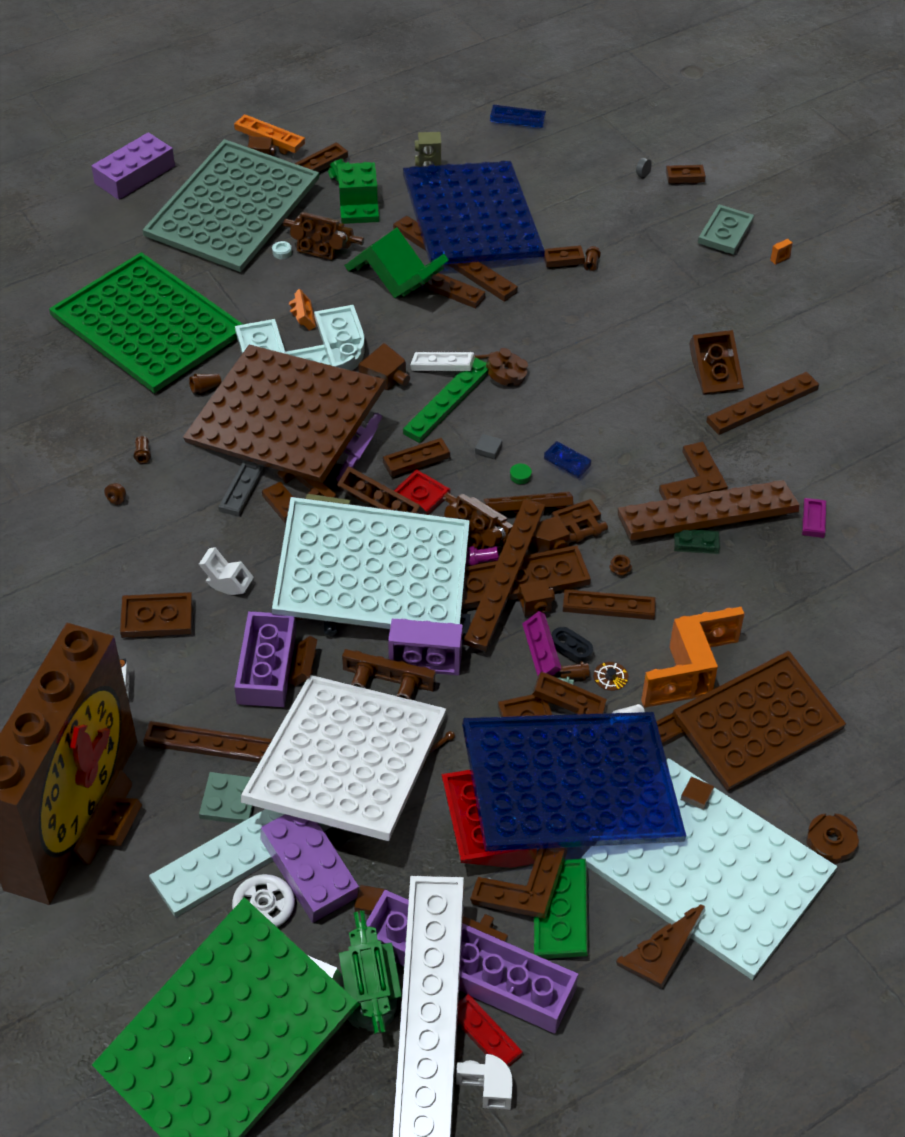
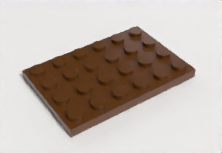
[672,651,846,791]

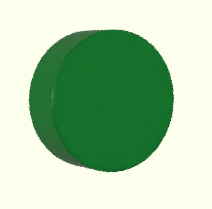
[510,463,532,484]

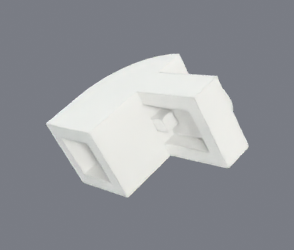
[199,547,254,595]
[456,1054,512,1110]

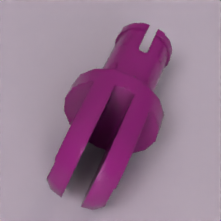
[465,546,499,567]

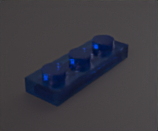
[490,105,546,128]

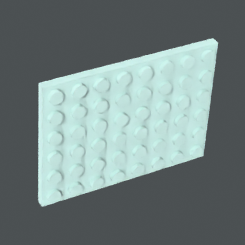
[272,497,469,629]
[581,758,837,980]

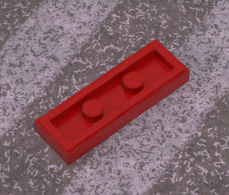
[457,994,523,1067]

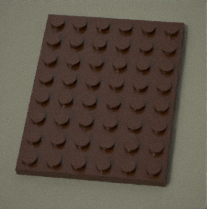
[183,344,387,483]

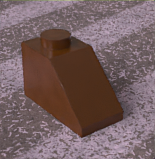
[529,516,570,553]

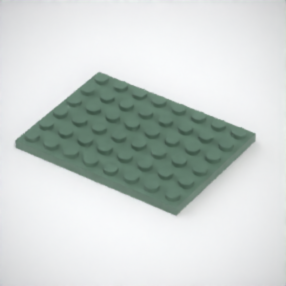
[142,139,320,272]

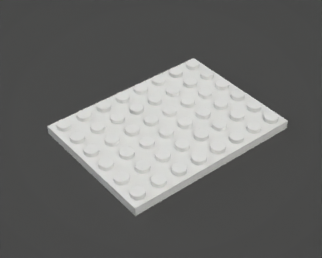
[241,675,446,841]

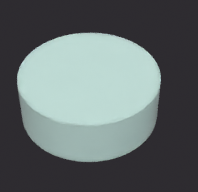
[272,241,292,259]

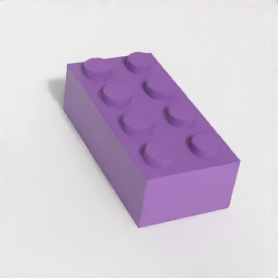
[92,132,175,200]
[234,611,297,707]
[260,814,359,923]

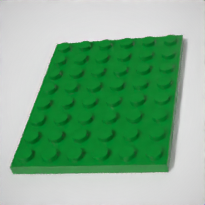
[49,252,244,393]
[92,897,360,1137]

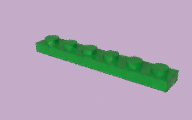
[403,357,489,443]

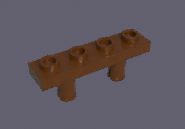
[342,649,436,700]

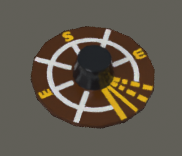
[593,662,628,691]

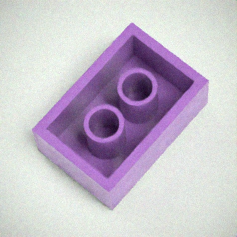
[388,618,463,676]

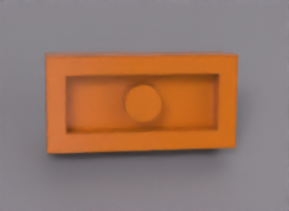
[289,289,316,331]

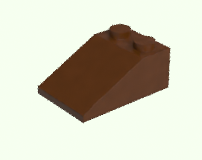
[689,330,744,394]

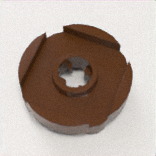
[486,348,528,386]
[806,813,859,864]

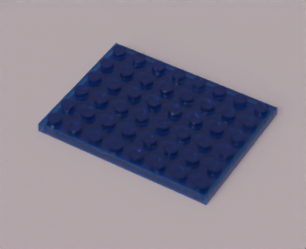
[403,161,545,264]
[462,712,686,851]

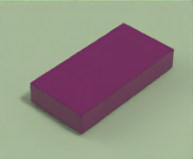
[802,498,826,538]

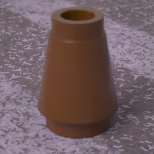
[189,374,222,394]

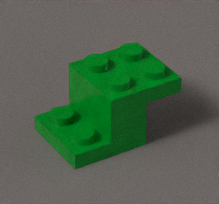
[338,162,379,224]

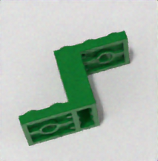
[344,227,449,298]

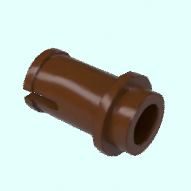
[584,246,601,271]
[133,436,151,464]
[560,661,590,680]

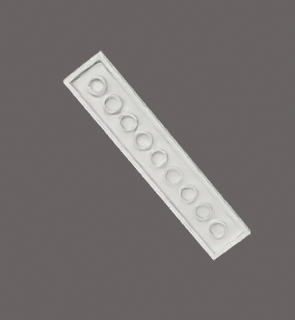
[393,876,464,1137]

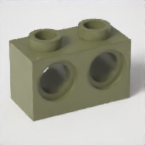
[415,132,441,174]

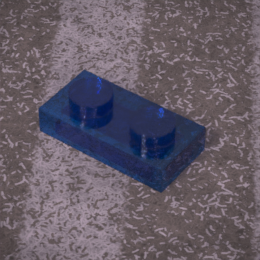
[544,441,592,478]

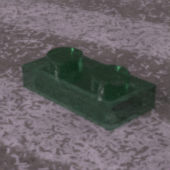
[674,530,720,554]

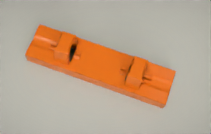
[234,114,305,154]

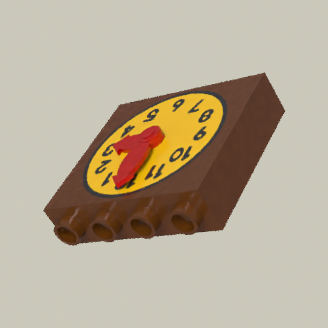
[0,623,138,905]

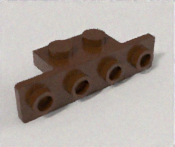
[73,769,142,865]

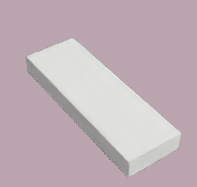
[410,352,475,371]

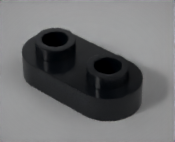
[551,627,593,663]

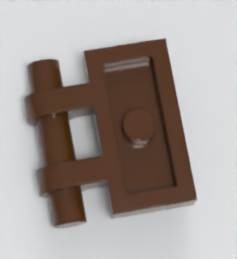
[552,499,608,543]

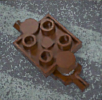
[283,212,365,260]
[443,492,513,550]

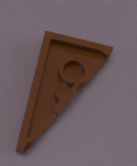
[616,904,706,988]

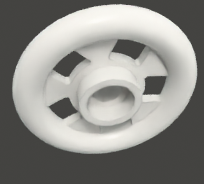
[232,874,295,927]

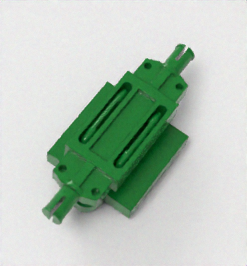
[339,911,402,1034]

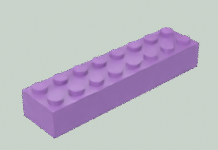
[366,890,579,1034]

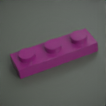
[522,611,561,676]

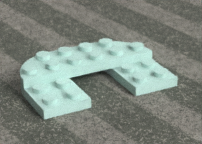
[235,305,365,371]

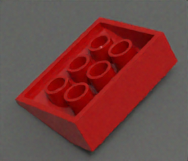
[442,763,537,868]

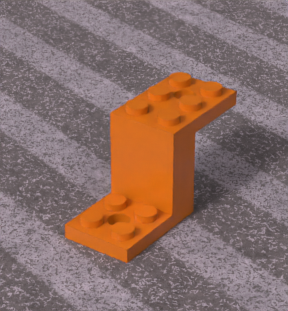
[641,607,745,708]

